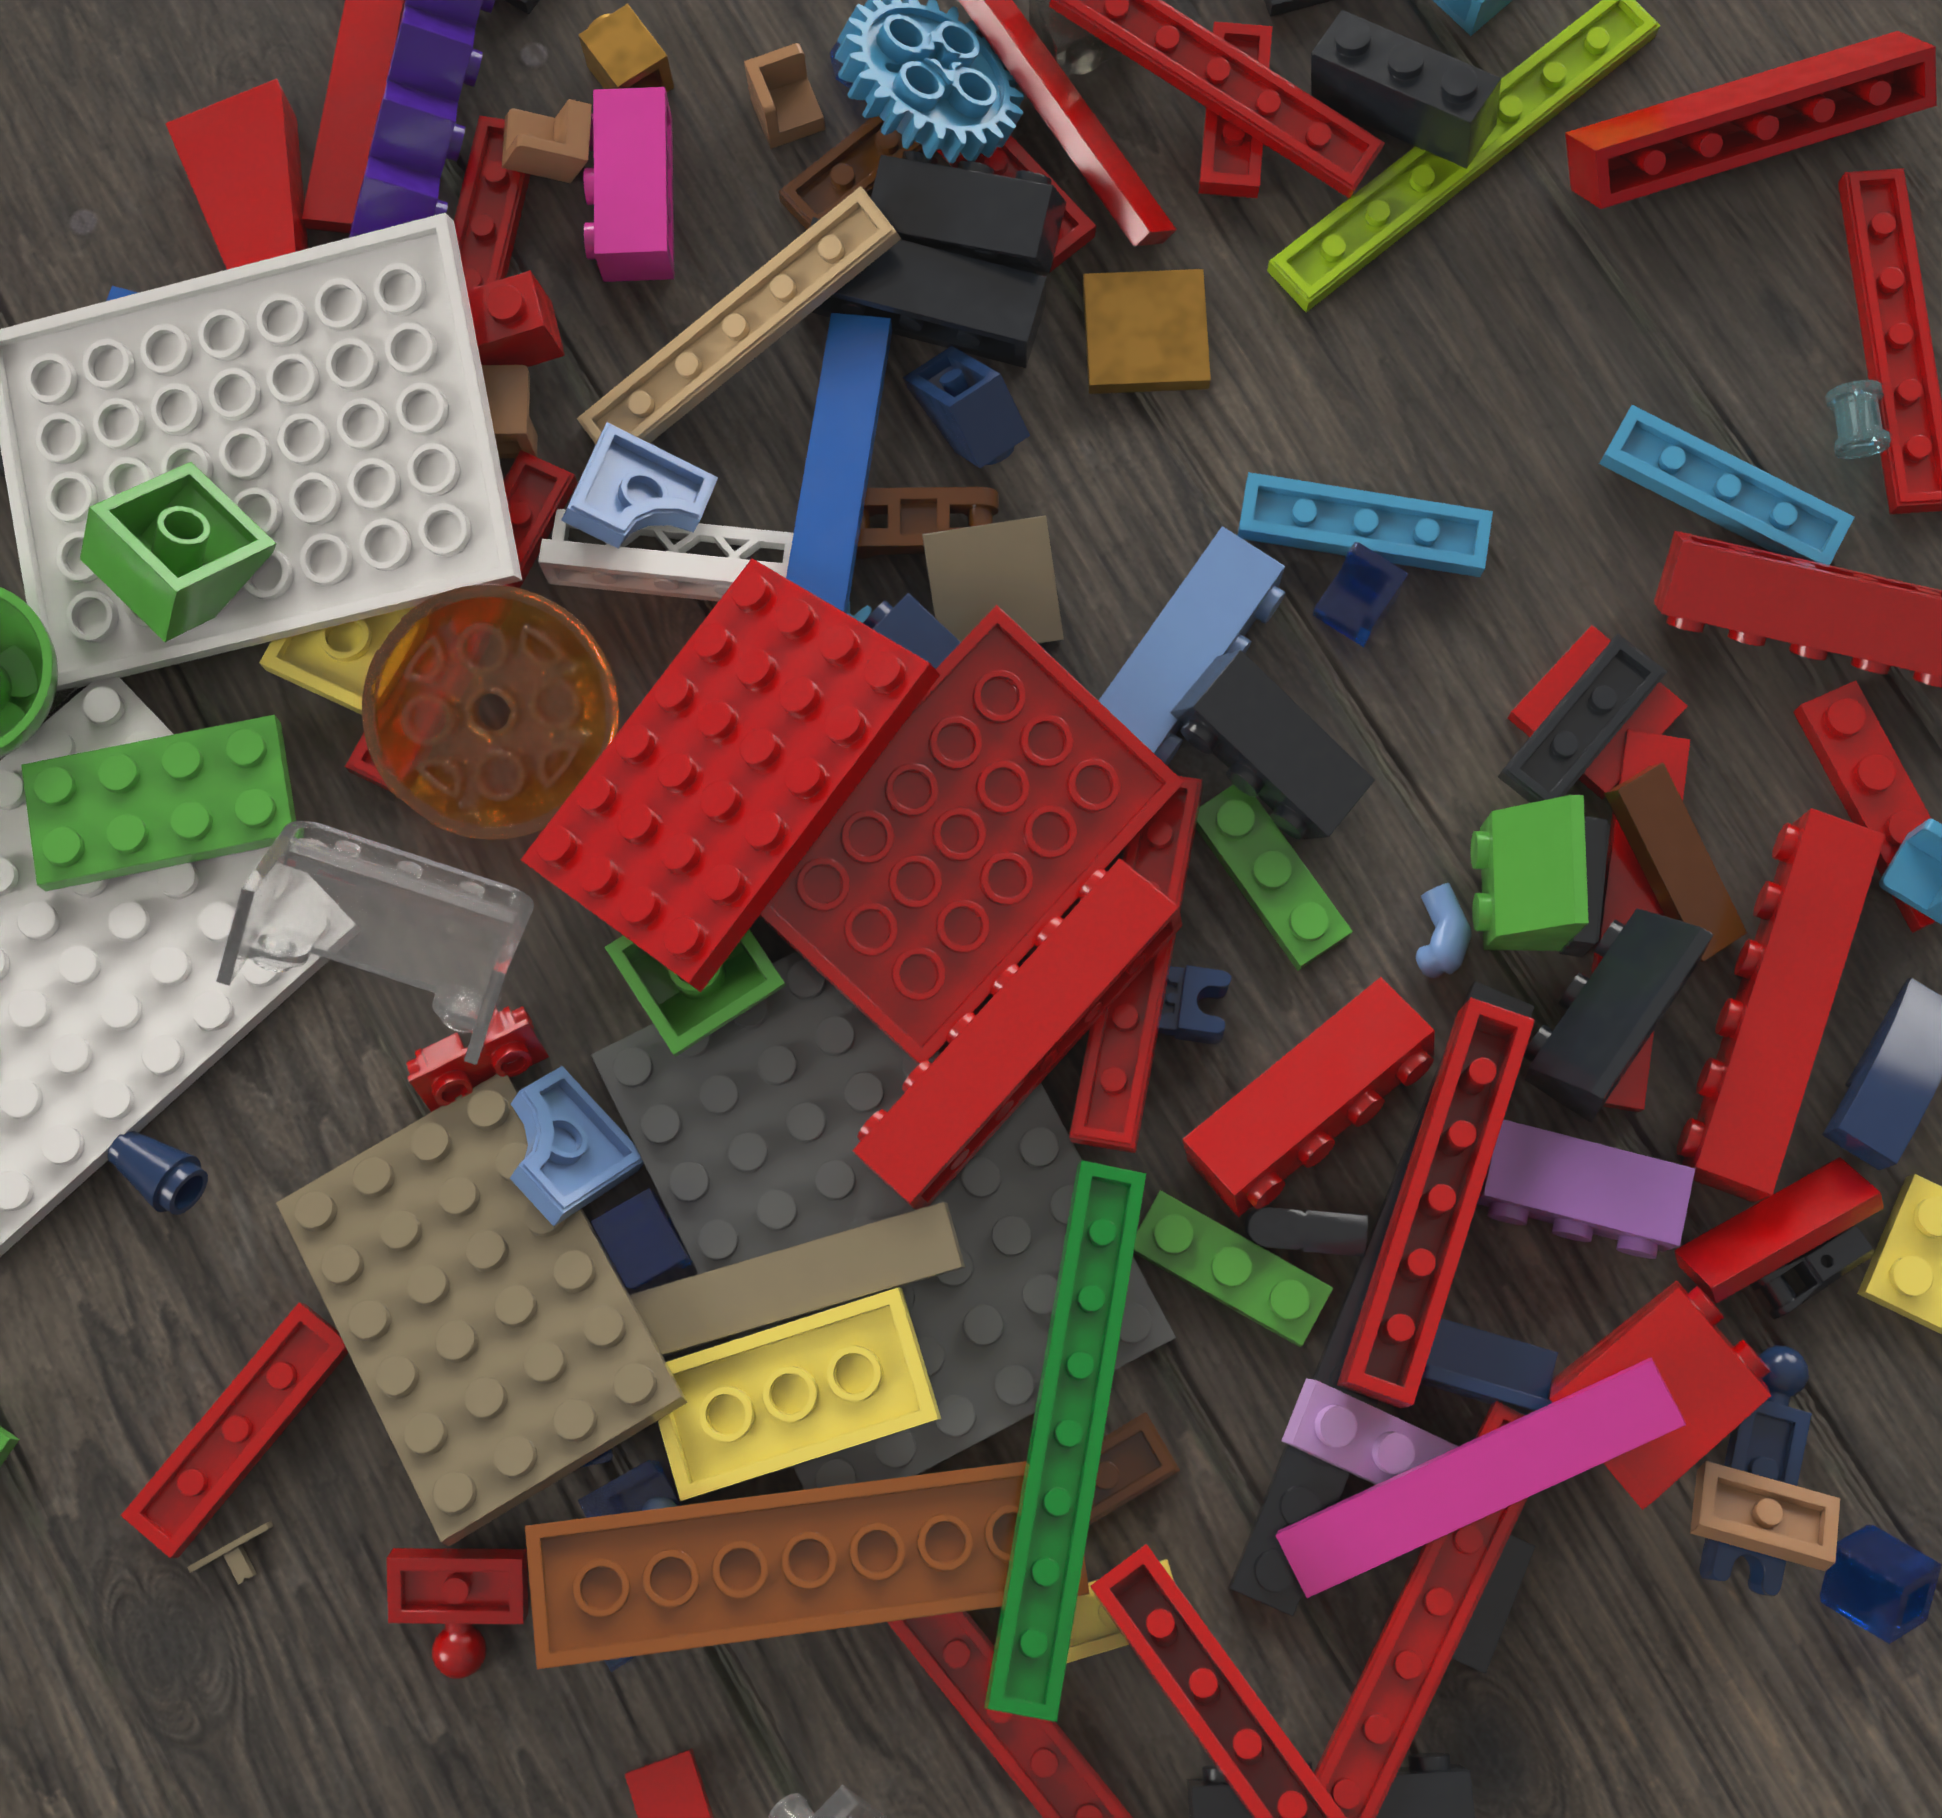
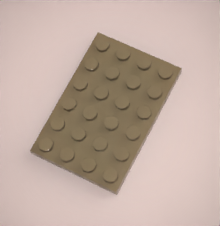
[276,1074,687,1546]

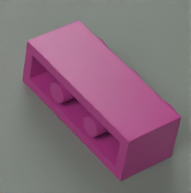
[584,87,674,282]

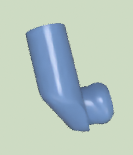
[1416,883,1472,978]

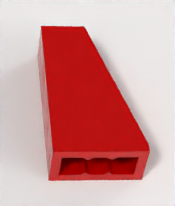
[165,78,309,270]

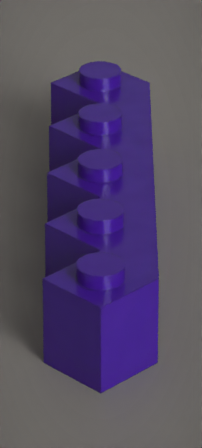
[349,0,495,238]

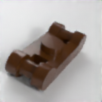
[856,487,999,559]

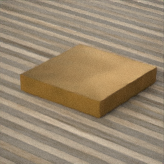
[1083,269,1211,394]

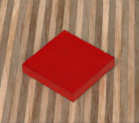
[1507,625,1688,799]

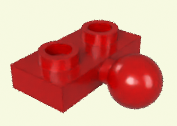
[386,1548,528,1679]

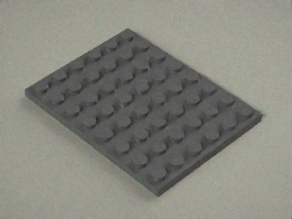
[591,951,1176,1490]

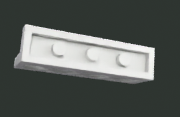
[538,509,794,601]

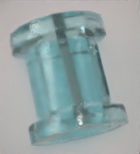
[1825,380,1891,459]

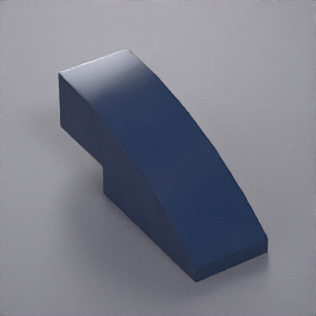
[1822,978,1942,1170]

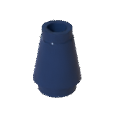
[107,1131,208,1215]

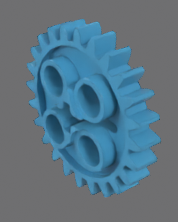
[835,0,1024,163]

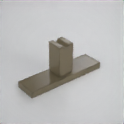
[187,1521,274,1585]

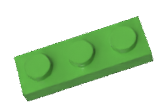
[1196,785,1353,971]
[1134,1190,1333,1347]

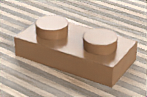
[1690,1461,1840,1571]

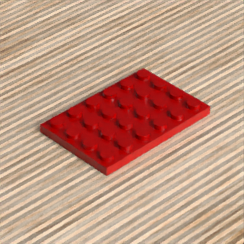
[520,558,940,992]
[759,605,1184,1065]

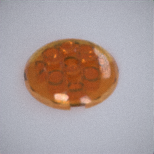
[362,584,620,840]

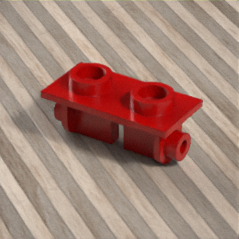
[406,1006,549,1112]

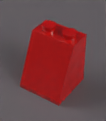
[1549,1280,1771,1510]

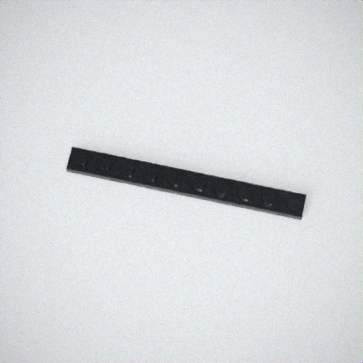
[1228,981,1535,1616]

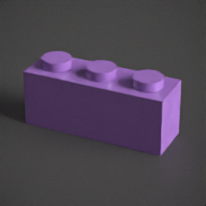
[1477,1120,1695,1259]

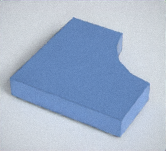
[561,422,718,549]
[510,1066,644,1226]

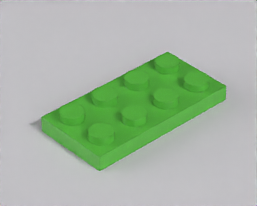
[21,715,299,892]

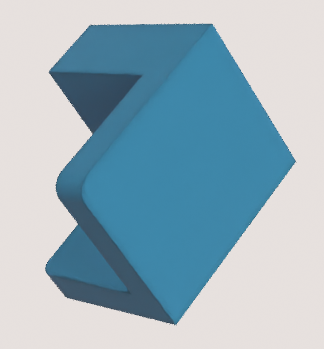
[1879,819,1942,925]

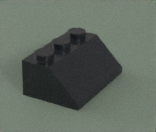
[1523,908,1714,1123]

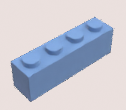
[1099,526,1286,765]

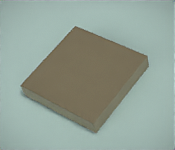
[922,515,1064,643]

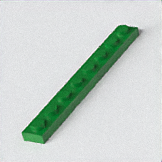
[984,1160,1146,1722]

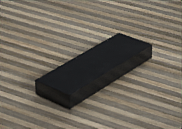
[1498,633,1667,803]

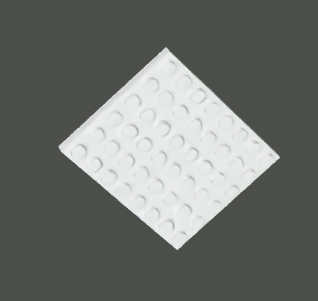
[0,213,522,693]
[0,677,361,1257]

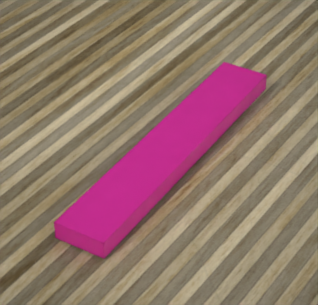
[1275,1357,1686,1598]

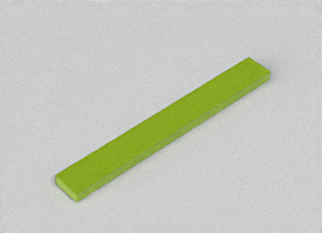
[1267,0,1661,312]

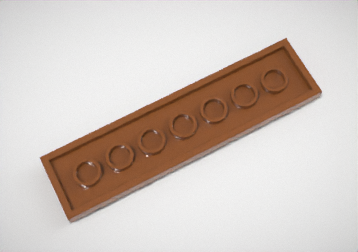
[525,1461,1090,1669]

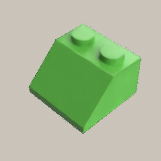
[80,462,276,642]
[1471,795,1589,951]
[605,929,786,1057]

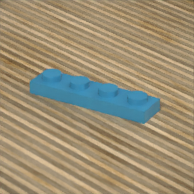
[1599,405,1855,565]
[1237,472,1493,577]

